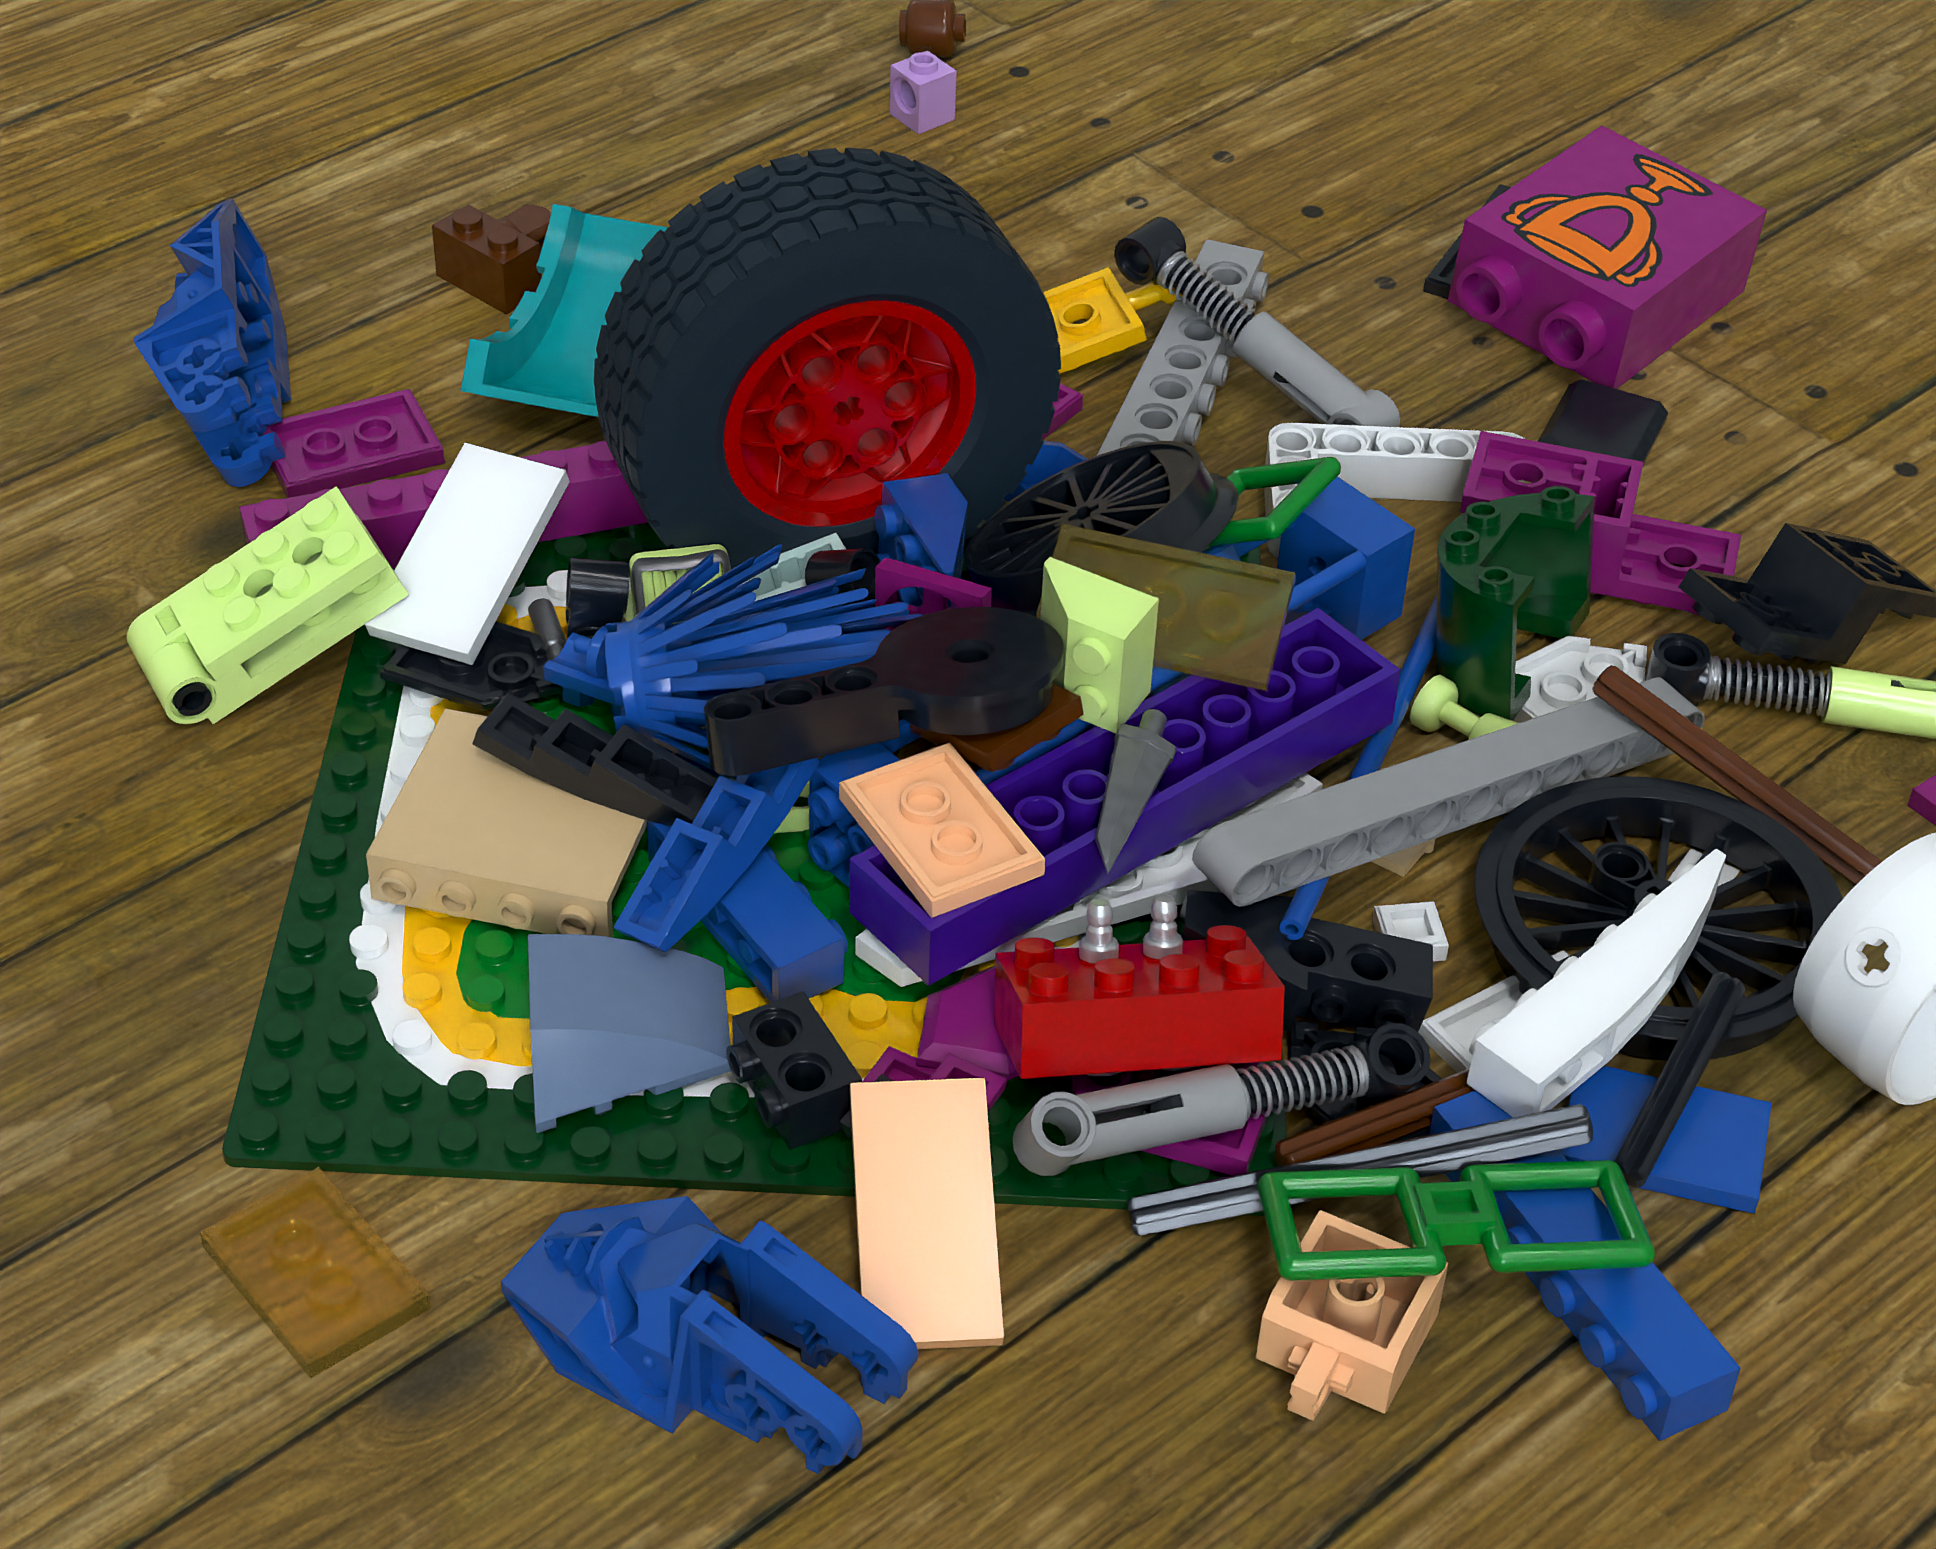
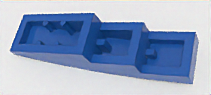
[613,758,821,953]

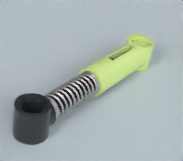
[1645,633,1936,739]

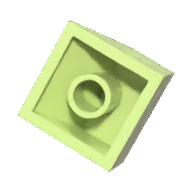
[1040,557,1159,734]

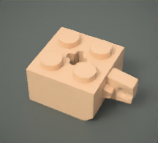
[1256,1210,1448,1421]

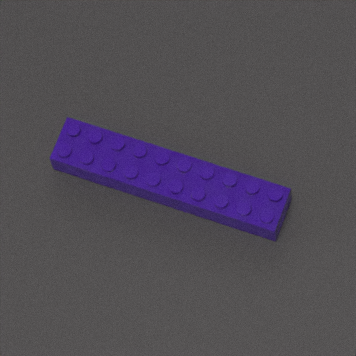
[850,608,1401,986]

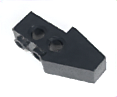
[1176,890,1433,1032]

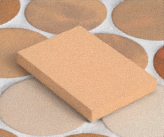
[839,742,1045,918]

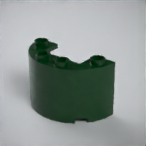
[1436,486,1595,721]

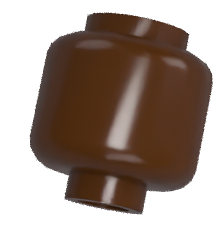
[899,0,966,58]

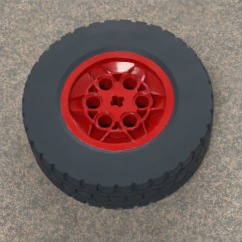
[594,148,1061,569]

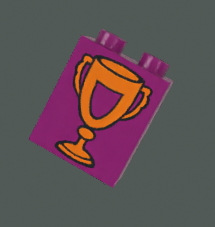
[1448,125,1767,389]

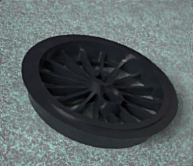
[1475,776,1843,1061]

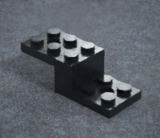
[1678,523,1936,665]

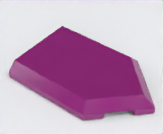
[916,965,1019,1081]

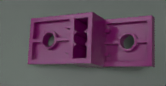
[1460,431,1741,615]

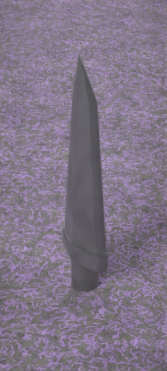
[1095,709,1177,874]

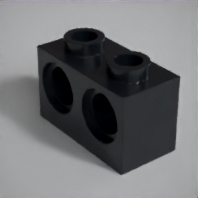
[726,991,862,1150]

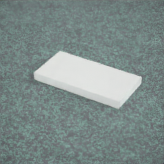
[365,443,570,665]

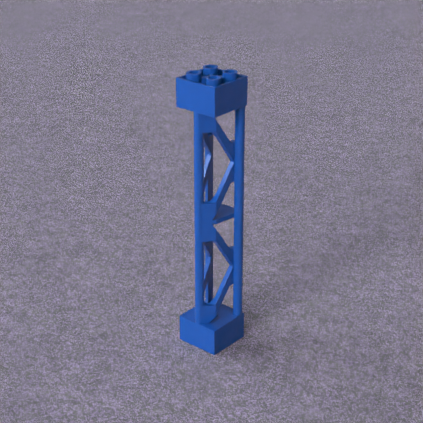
[808,477,1415,889]

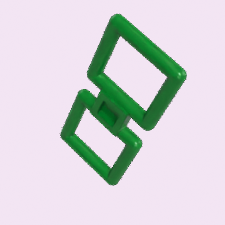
[1207,457,1341,547]
[1257,1160,1655,1281]

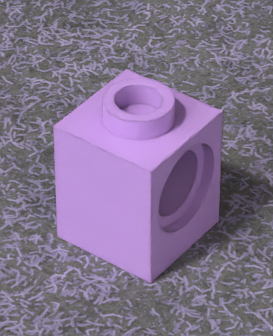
[890,51,957,134]

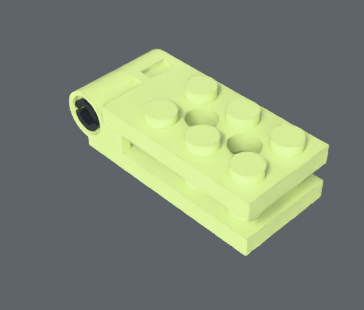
[127,486,409,724]

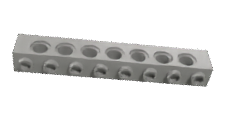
[1097,239,1269,455]

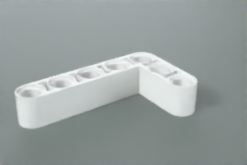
[1264,423,1525,558]

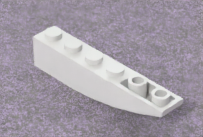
[1467,849,1726,1118]

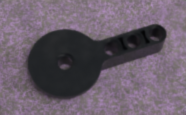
[704,607,1064,776]

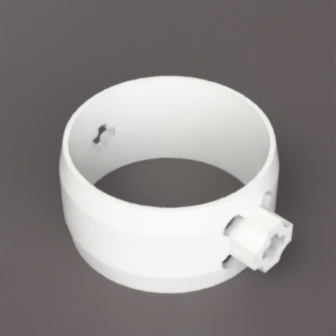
[1793,833,1936,1105]

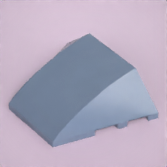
[528,934,731,1133]

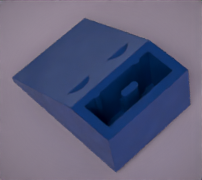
[874,473,968,609]

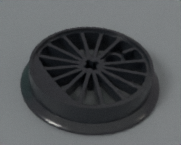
[964,441,1239,619]

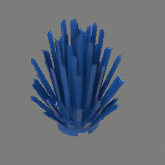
[605,544,922,780]

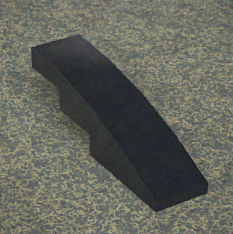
[472,693,717,826]

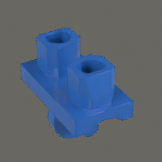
[543,626,621,716]

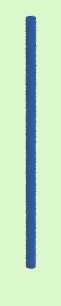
[1279,594,1437,940]

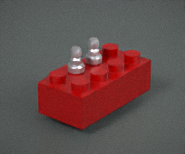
[994,895,1285,1079]

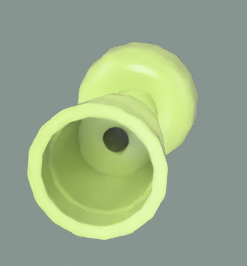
[1410,675,1518,740]

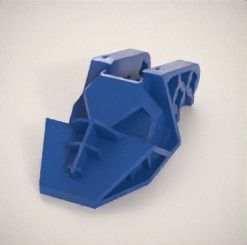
[134,199,291,487]
[501,1196,919,1475]

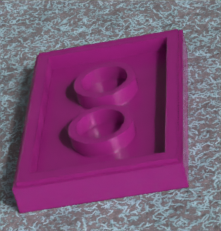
[262,389,445,498]

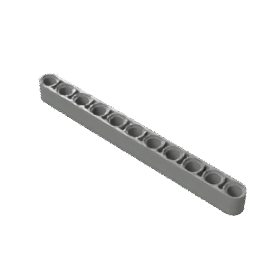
[1192,677,1705,907]

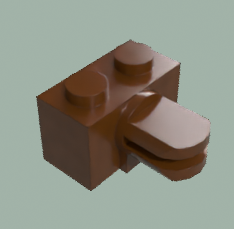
[432,204,551,315]

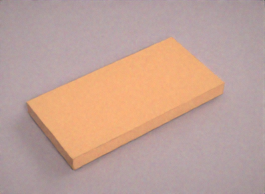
[850,1078,1004,1349]

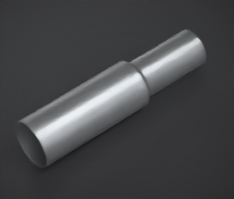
[528,598,566,660]

